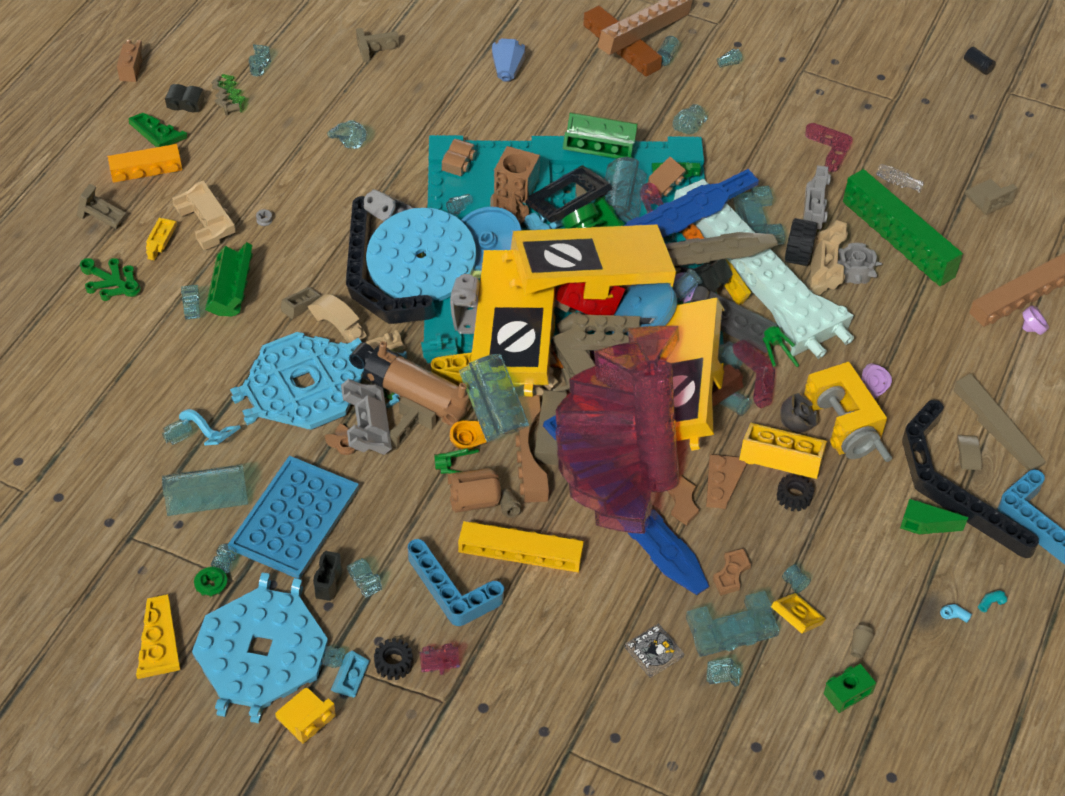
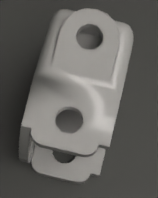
[364,189,414,221]
[450,274,480,334]

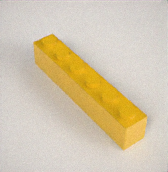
[458,521,584,573]

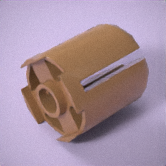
[448,468,501,513]

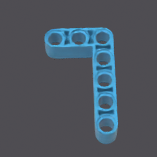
[998,470,1065,565]
[408,539,504,626]

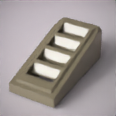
[281,287,321,319]

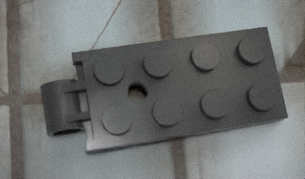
[690,286,777,353]

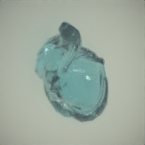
[672,104,708,134]
[327,120,367,149]

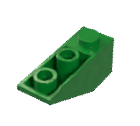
[900,499,968,535]

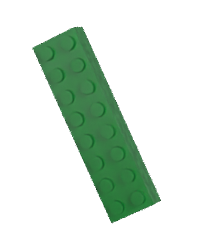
[843,169,963,287]

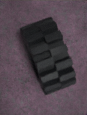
[776,473,814,512]
[374,638,413,680]

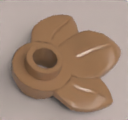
[325,424,356,455]

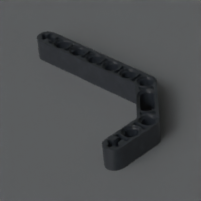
[346,196,436,324]
[902,400,1039,558]

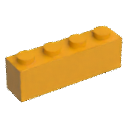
[107,144,182,183]

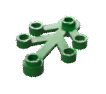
[80,258,141,301]

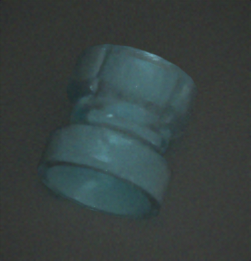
[211,544,238,573]
[782,564,811,593]

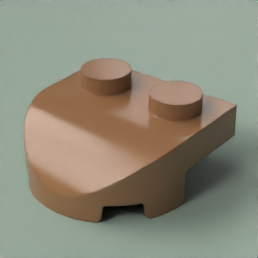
[490,193,529,226]

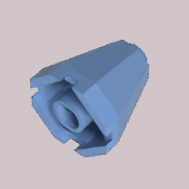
[492,38,525,81]

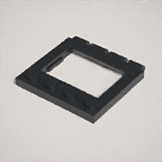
[525,165,613,223]

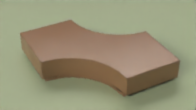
[667,476,699,526]
[713,549,751,596]

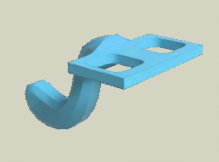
[179,409,241,446]

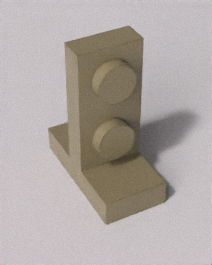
[356,28,399,62]
[77,184,126,229]
[390,397,436,450]

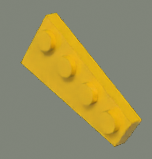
[136,594,180,679]

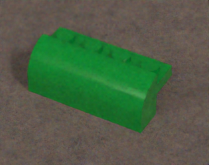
[563,112,638,161]
[205,242,253,317]

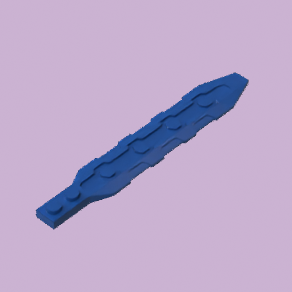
[623,169,759,238]
[543,414,709,595]

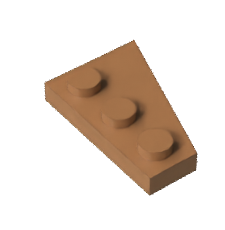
[706,454,747,509]

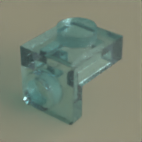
[707,658,742,687]

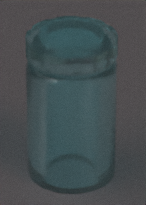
[657,36,680,66]
[672,269,702,303]
[720,392,751,416]

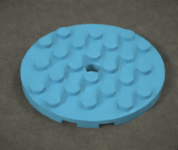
[366,208,476,301]

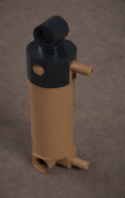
[349,341,477,426]

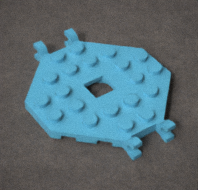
[230,332,364,430]
[192,572,328,723]

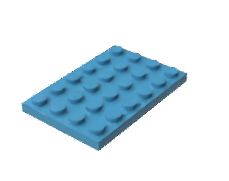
[228,456,359,579]

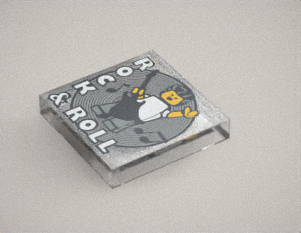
[625,623,684,678]

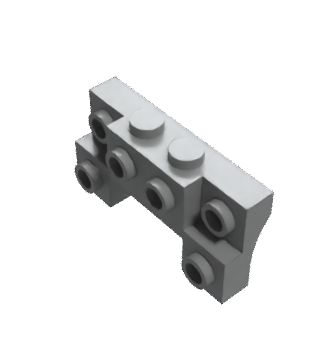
[803,165,831,232]
[341,379,392,455]

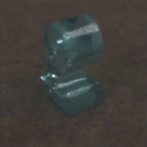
[249,44,271,76]
[181,285,201,320]
[347,558,382,598]

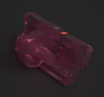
[420,643,460,675]

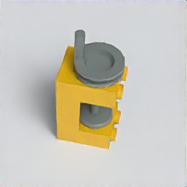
[804,362,892,462]

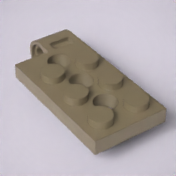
[570,315,658,358]

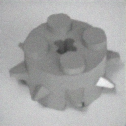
[838,243,882,284]

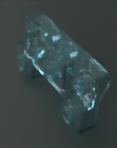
[733,186,785,244]
[686,591,780,657]

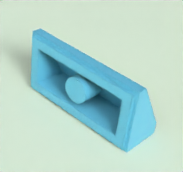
[331,651,370,698]

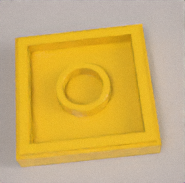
[771,593,826,634]

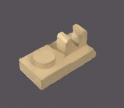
[363,330,405,352]

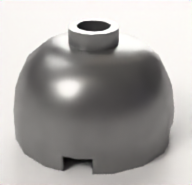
[780,393,818,432]

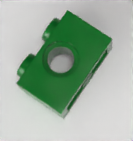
[823,664,876,713]

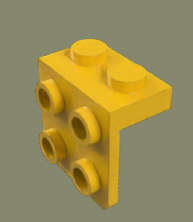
[275,688,336,744]

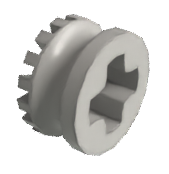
[256,209,272,226]

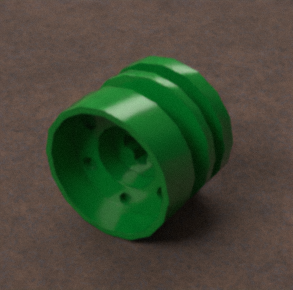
[561,203,606,229]

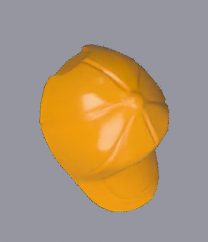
[450,421,491,450]

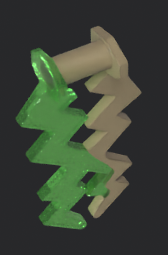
[211,74,246,116]

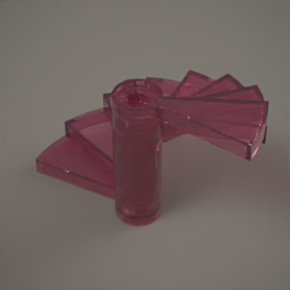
[555,326,679,534]

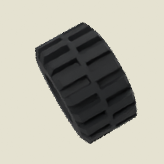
[785,218,817,266]

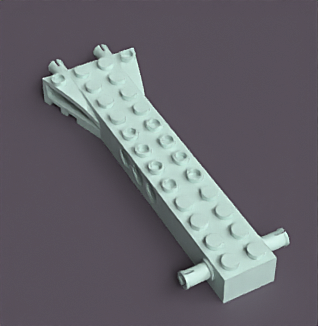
[673,179,854,359]

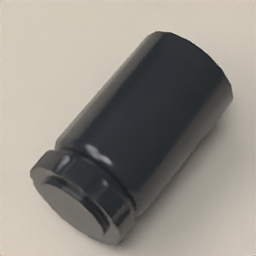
[964,46,996,75]

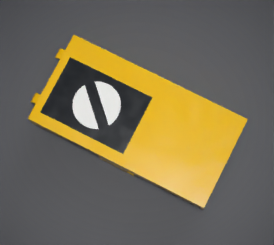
[502,225,676,299]
[470,250,556,397]
[632,298,724,457]

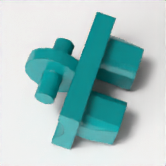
[421,333,457,363]

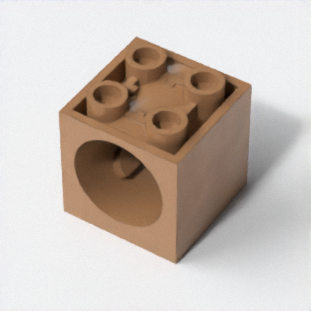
[494,146,540,203]

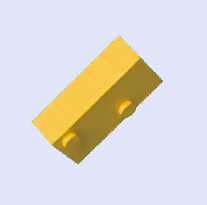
[739,423,827,479]

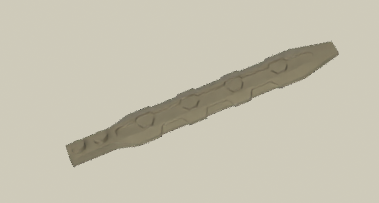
[665,232,778,267]

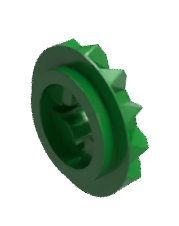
[194,567,228,597]

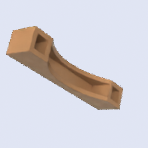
[512,395,549,503]

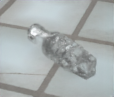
[876,164,924,192]

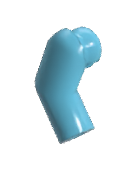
[940,604,972,623]

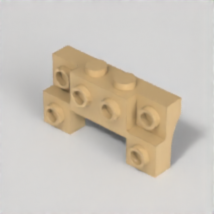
[172,180,235,250]
[809,220,848,296]

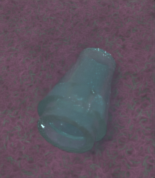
[717,48,742,68]
[446,193,473,214]

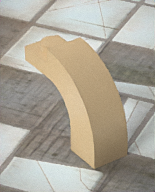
[307,294,367,343]

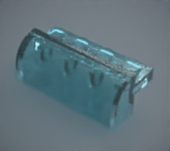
[605,157,647,223]
[459,354,529,443]
[162,464,248,516]

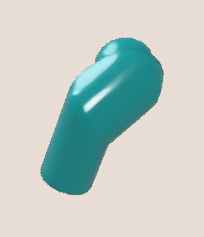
[978,590,1008,612]

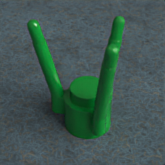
[762,326,799,367]
[434,448,479,474]

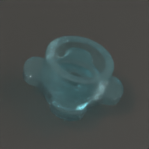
[322,646,345,668]

